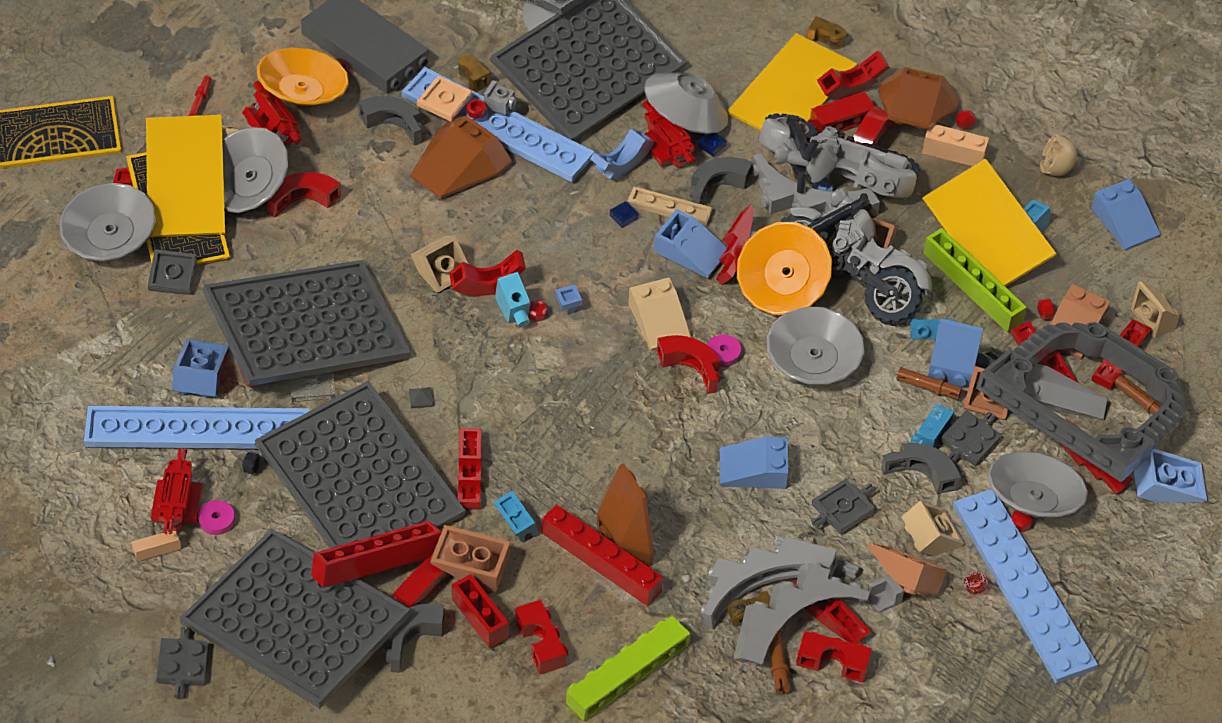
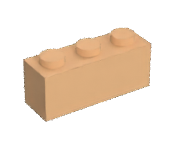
[922,124,989,166]

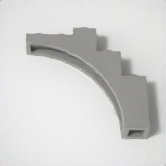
[751,153,880,216]
[700,537,838,629]
[734,561,870,666]

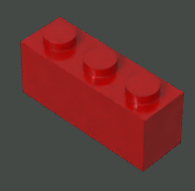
[810,92,875,134]
[452,574,509,648]

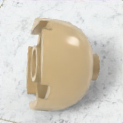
[1040,134,1078,176]

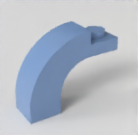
[590,129,655,179]

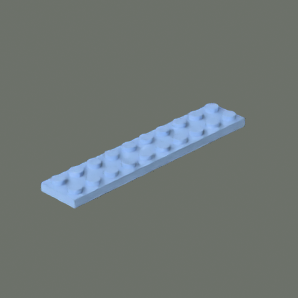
[402,67,594,182]
[84,406,310,449]
[953,489,1098,684]

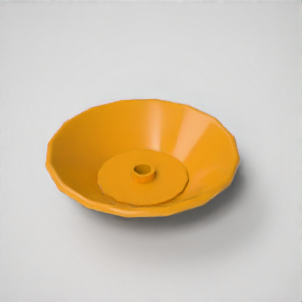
[257,47,349,106]
[737,222,832,315]

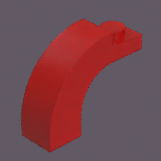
[817,50,890,99]
[853,106,895,145]
[268,172,341,217]
[449,250,526,296]
[656,335,720,394]

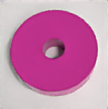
[707,334,741,367]
[198,500,235,535]

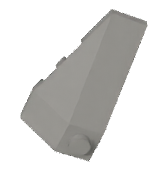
[1025,364,1107,420]

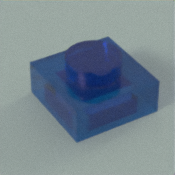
[698,133,727,157]
[609,201,639,228]

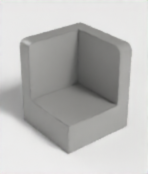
[868,575,904,613]

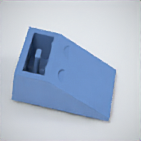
[654,209,727,278]

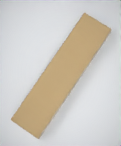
[627,187,713,227]

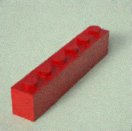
[542,504,663,606]
[311,521,442,588]

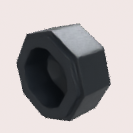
[242,451,260,474]

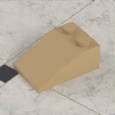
[628,277,691,351]

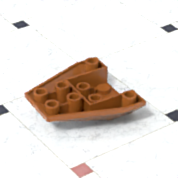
[878,67,959,129]
[410,116,512,199]
[597,463,655,567]

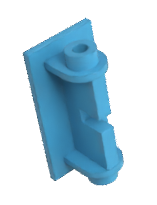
[910,318,955,339]

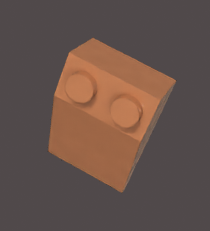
[1051,284,1111,360]
[431,525,510,593]
[867,542,947,597]

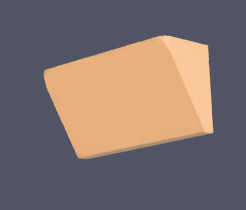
[131,531,181,562]

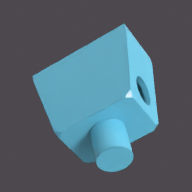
[495,272,530,328]

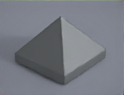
[409,387,433,408]

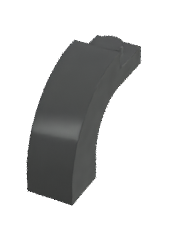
[358,96,423,146]
[690,157,752,204]
[881,443,961,494]
[384,604,444,673]

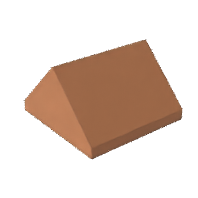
[963,366,1009,420]

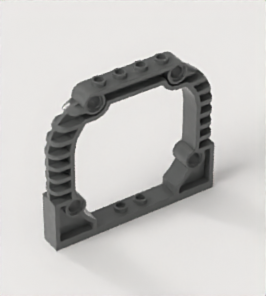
[976,322,1186,482]

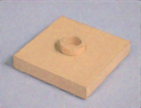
[417,76,473,122]

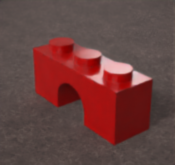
[515,599,569,675]
[796,631,872,683]

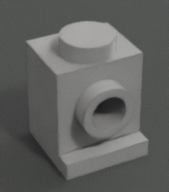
[484,80,516,116]

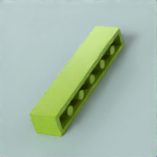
[923,228,1027,333]
[566,616,690,722]

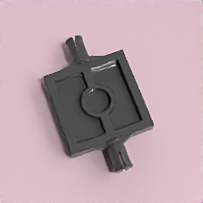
[940,410,1001,466]
[811,479,875,534]
[157,626,208,699]

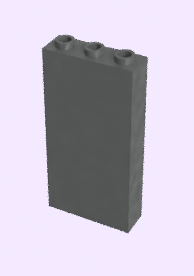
[301,0,429,94]

